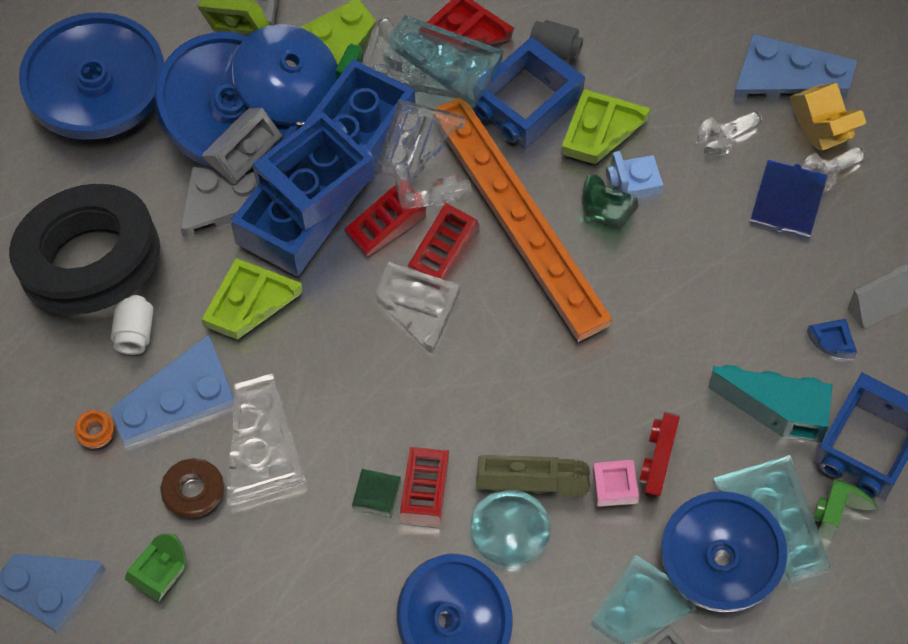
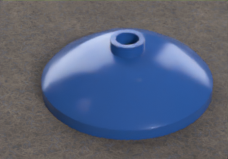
[232,24,338,126]
[661,491,787,612]
[397,554,513,644]

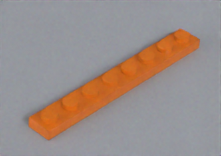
[431,95,612,342]

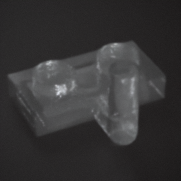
[393,163,473,209]

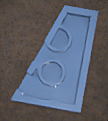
[734,34,857,98]
[110,335,236,447]

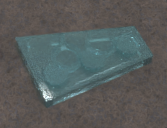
[713,455,831,583]

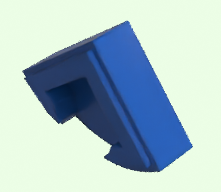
[807,319,857,359]

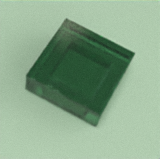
[352,468,401,518]

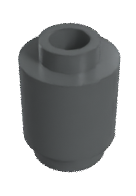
[530,20,583,63]

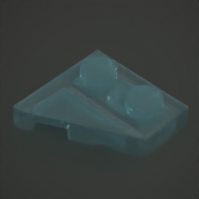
[590,555,699,644]

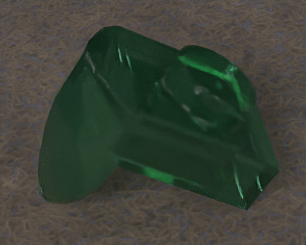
[581,174,639,231]

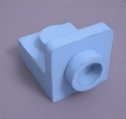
[606,151,663,201]

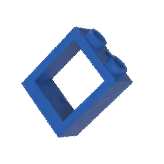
[472,36,585,150]
[252,111,374,232]
[813,372,908,501]

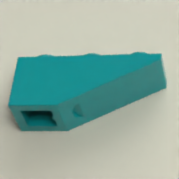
[708,365,832,443]

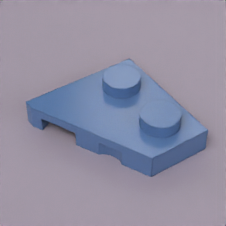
[0,554,106,634]

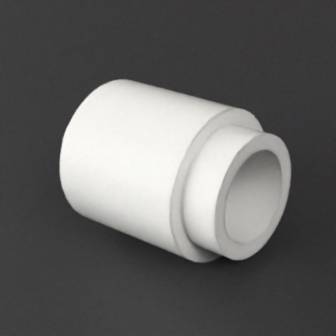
[111,295,153,355]

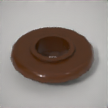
[160,458,224,518]

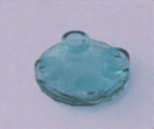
[470,490,551,570]

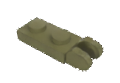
[476,455,590,498]

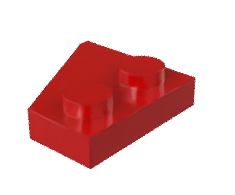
[418,0,514,56]
[639,411,680,496]

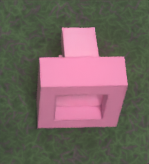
[592,460,639,507]

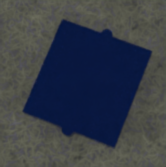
[750,160,828,237]

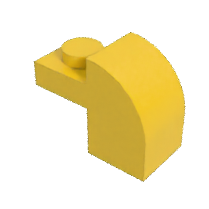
[790,83,867,151]

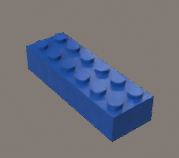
[230,59,416,277]

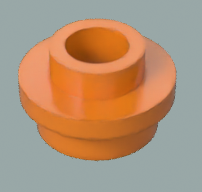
[74,410,115,449]

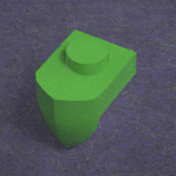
[812,478,878,541]
[125,533,186,602]

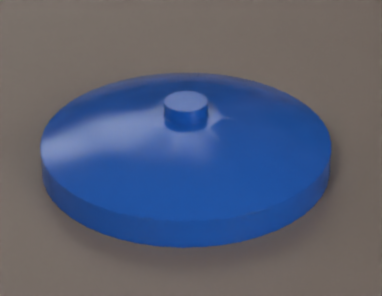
[19,12,164,139]
[155,32,298,169]

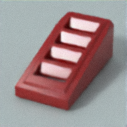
[344,179,426,257]
[407,203,480,285]
[400,447,449,528]

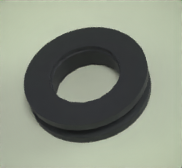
[9,184,160,315]

